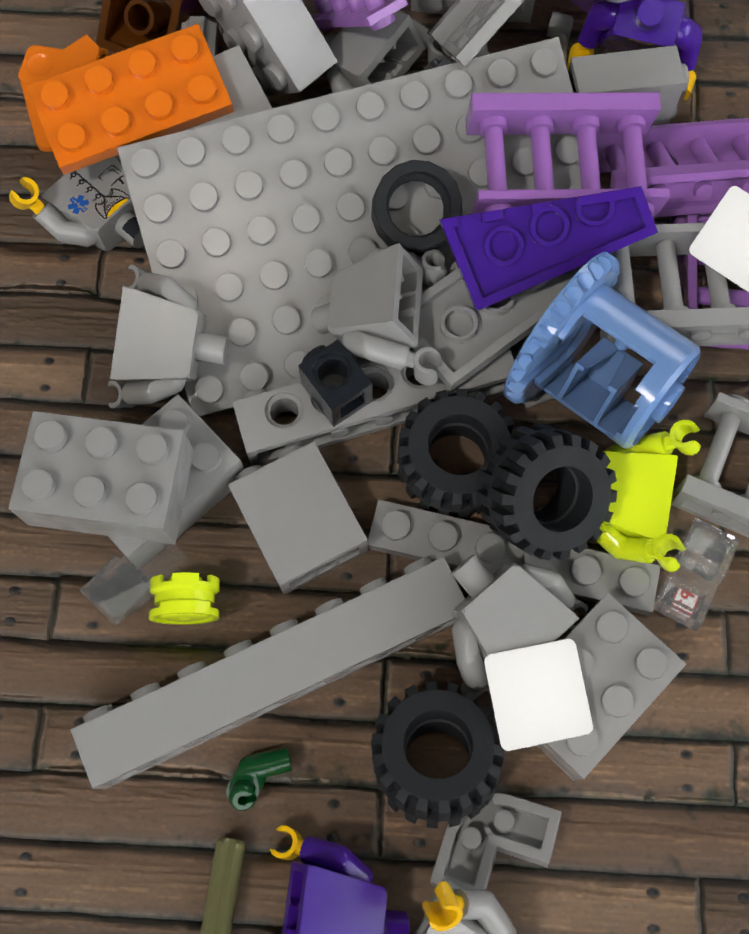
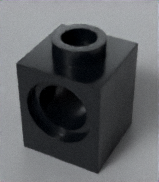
[298,339,373,427]

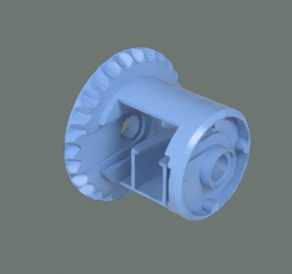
[504,252,701,449]

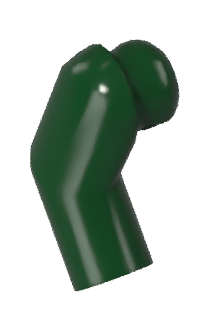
[226,746,293,811]

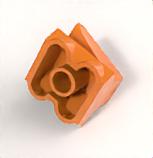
[18,34,109,152]

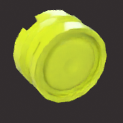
[149,572,220,625]

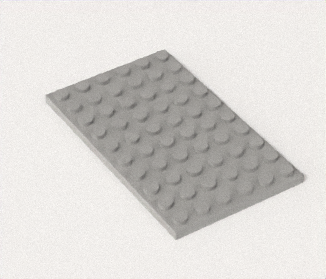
[117,37,614,417]

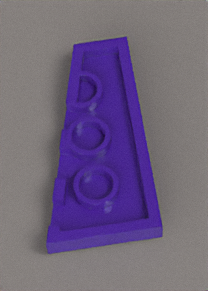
[439,186,658,311]

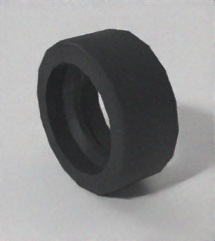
[371,160,462,256]

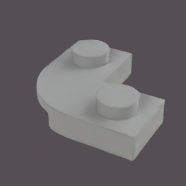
[430,793,562,890]

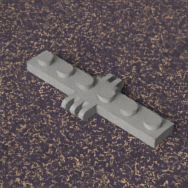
[368,499,661,616]

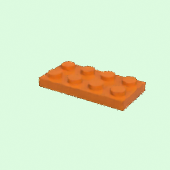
[26,23,234,175]

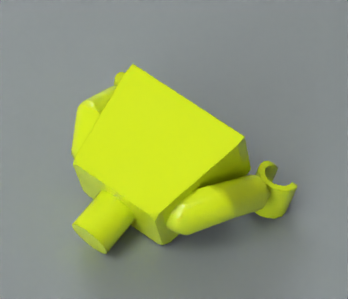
[595,420,701,572]

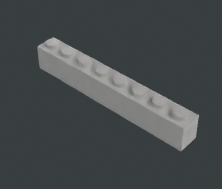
[70,557,465,790]

